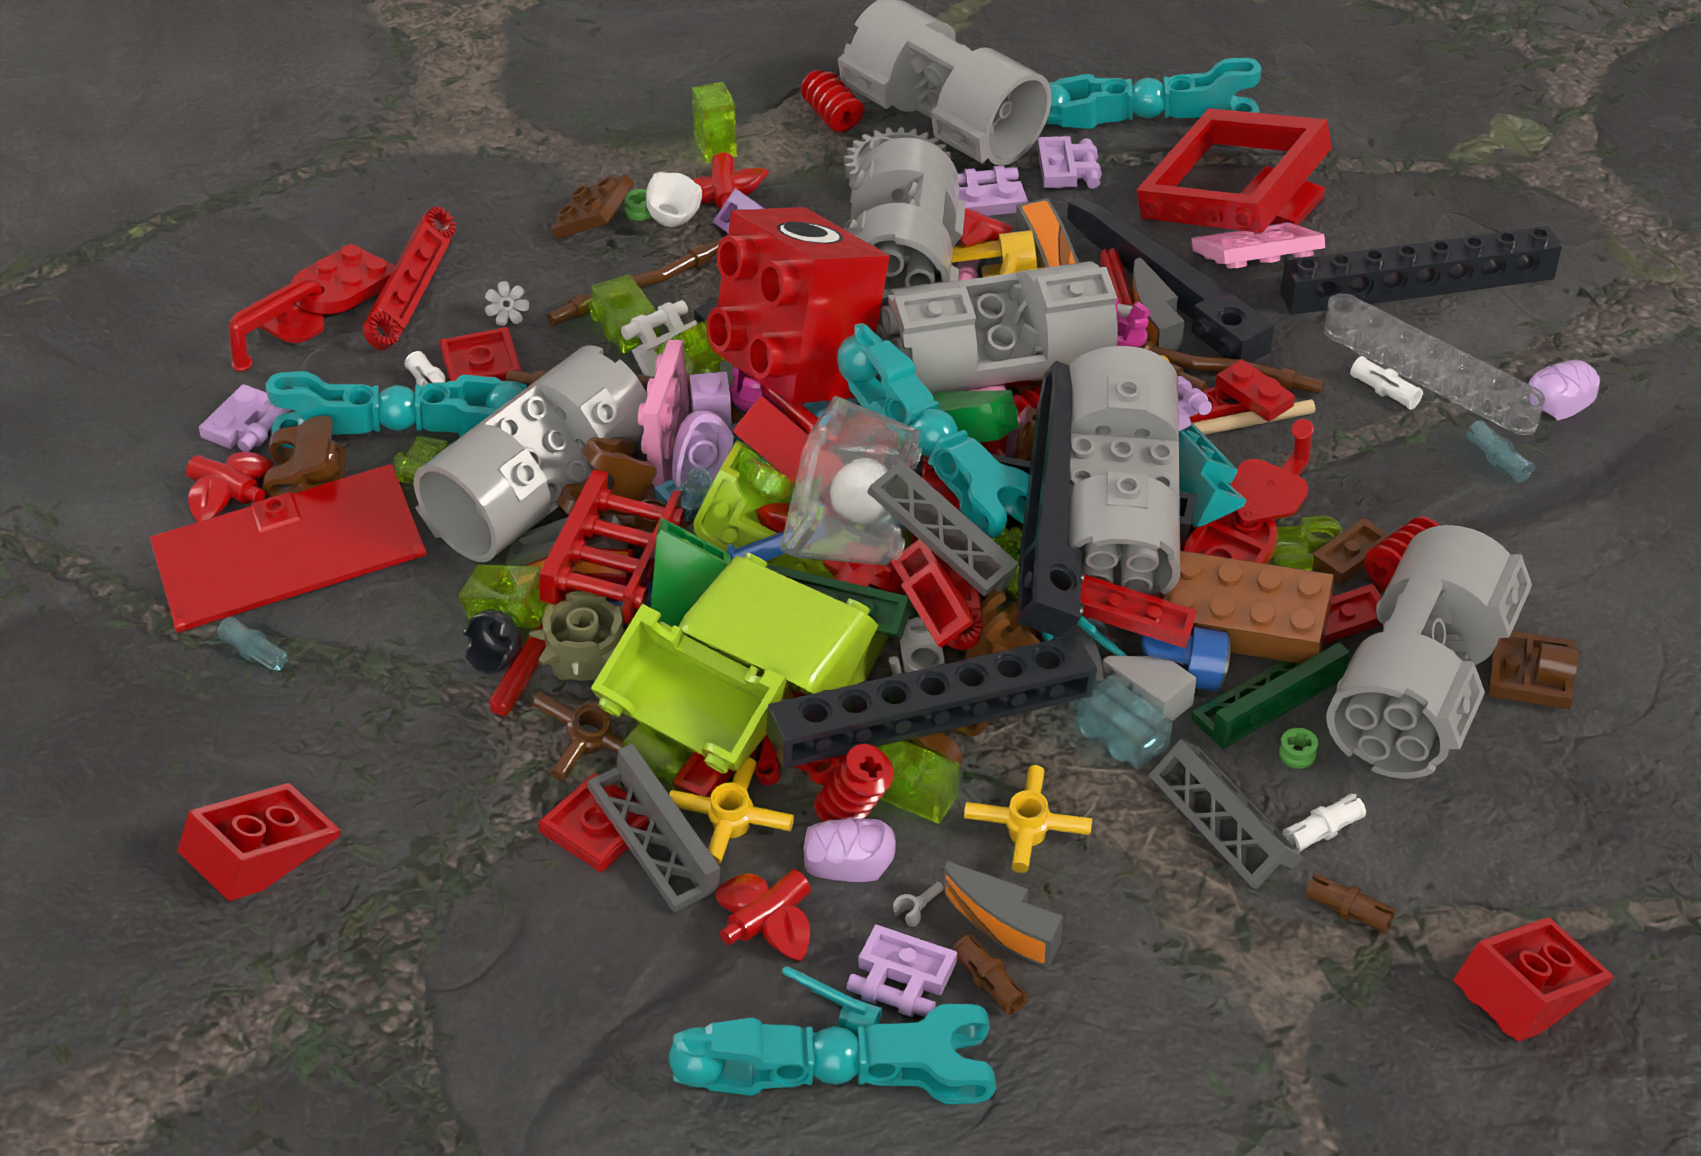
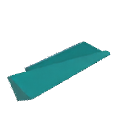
[1179,422,1247,527]

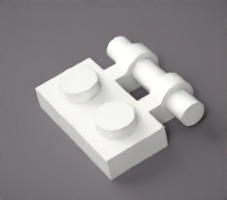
[621,300,711,376]

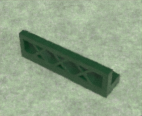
[766,564,920,639]
[1191,643,1350,749]

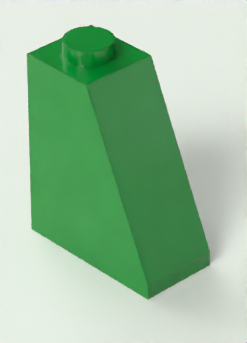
[897,390,1019,443]
[650,517,731,627]

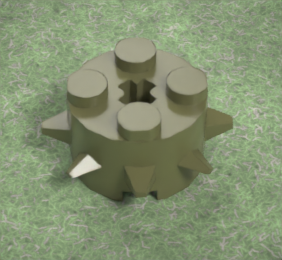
[529,591,626,681]

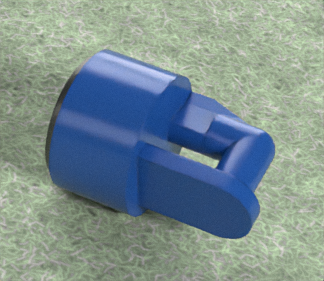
[1141,626,1231,692]

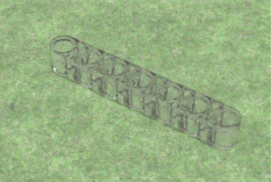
[1324,294,1545,435]

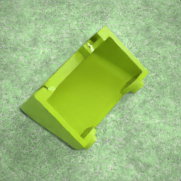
[693,440,866,578]
[678,552,878,695]
[591,604,793,774]

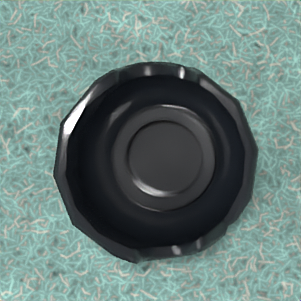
[463,609,521,675]

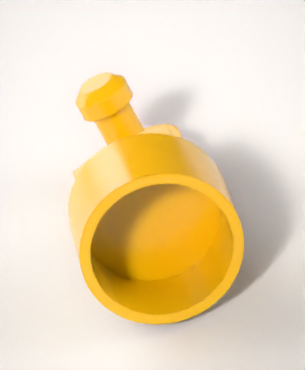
[952,230,1037,277]

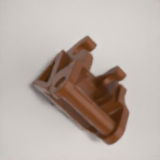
[966,590,1045,659]

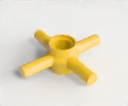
[669,757,794,865]
[964,765,1092,873]

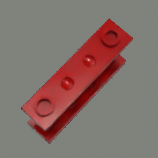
[539,469,686,624]

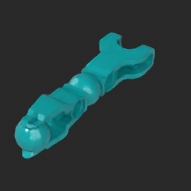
[1045,58,1261,129]
[837,323,1029,539]
[266,371,527,448]
[668,1004,996,1105]

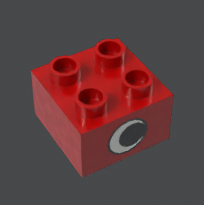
[706,207,890,404]

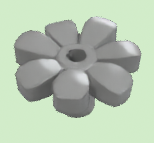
[485,281,529,326]

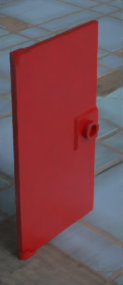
[150,464,427,633]

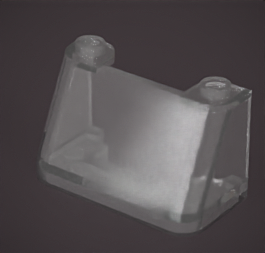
[781,396,922,565]

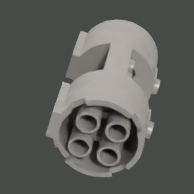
[837,0,1051,166]
[844,138,966,290]
[876,261,1118,395]
[414,346,647,562]
[1068,346,1180,595]
[1327,525,1532,779]

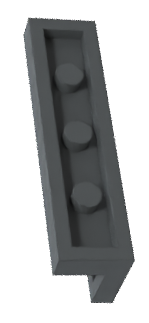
[867,460,1019,597]
[1148,739,1304,889]
[587,744,721,913]

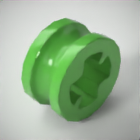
[624,189,652,221]
[1279,728,1318,769]

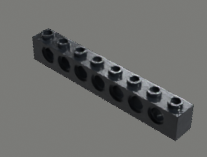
[1280,226,1562,315]
[766,634,1098,769]

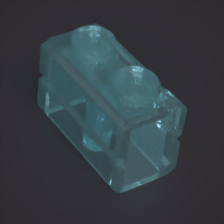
[1076,676,1172,770]

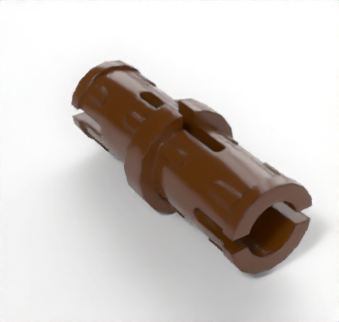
[1305,872,1397,934]
[952,935,1028,1015]

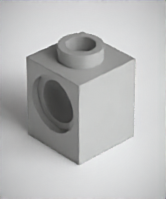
[900,617,945,672]

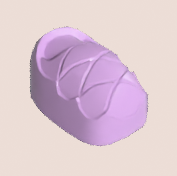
[1525,359,1600,421]
[672,410,734,495]
[804,818,896,882]

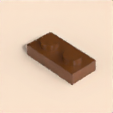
[1311,518,1390,585]

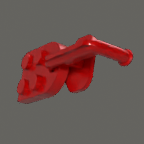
[229,243,395,372]
[1184,419,1314,564]

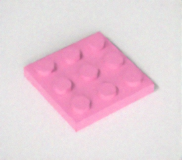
[1192,222,1325,268]
[638,339,690,487]

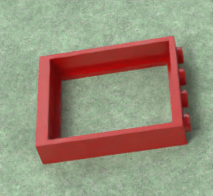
[1136,108,1332,233]

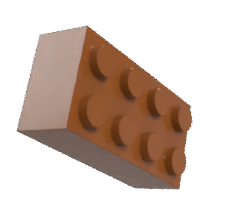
[1163,551,1334,664]

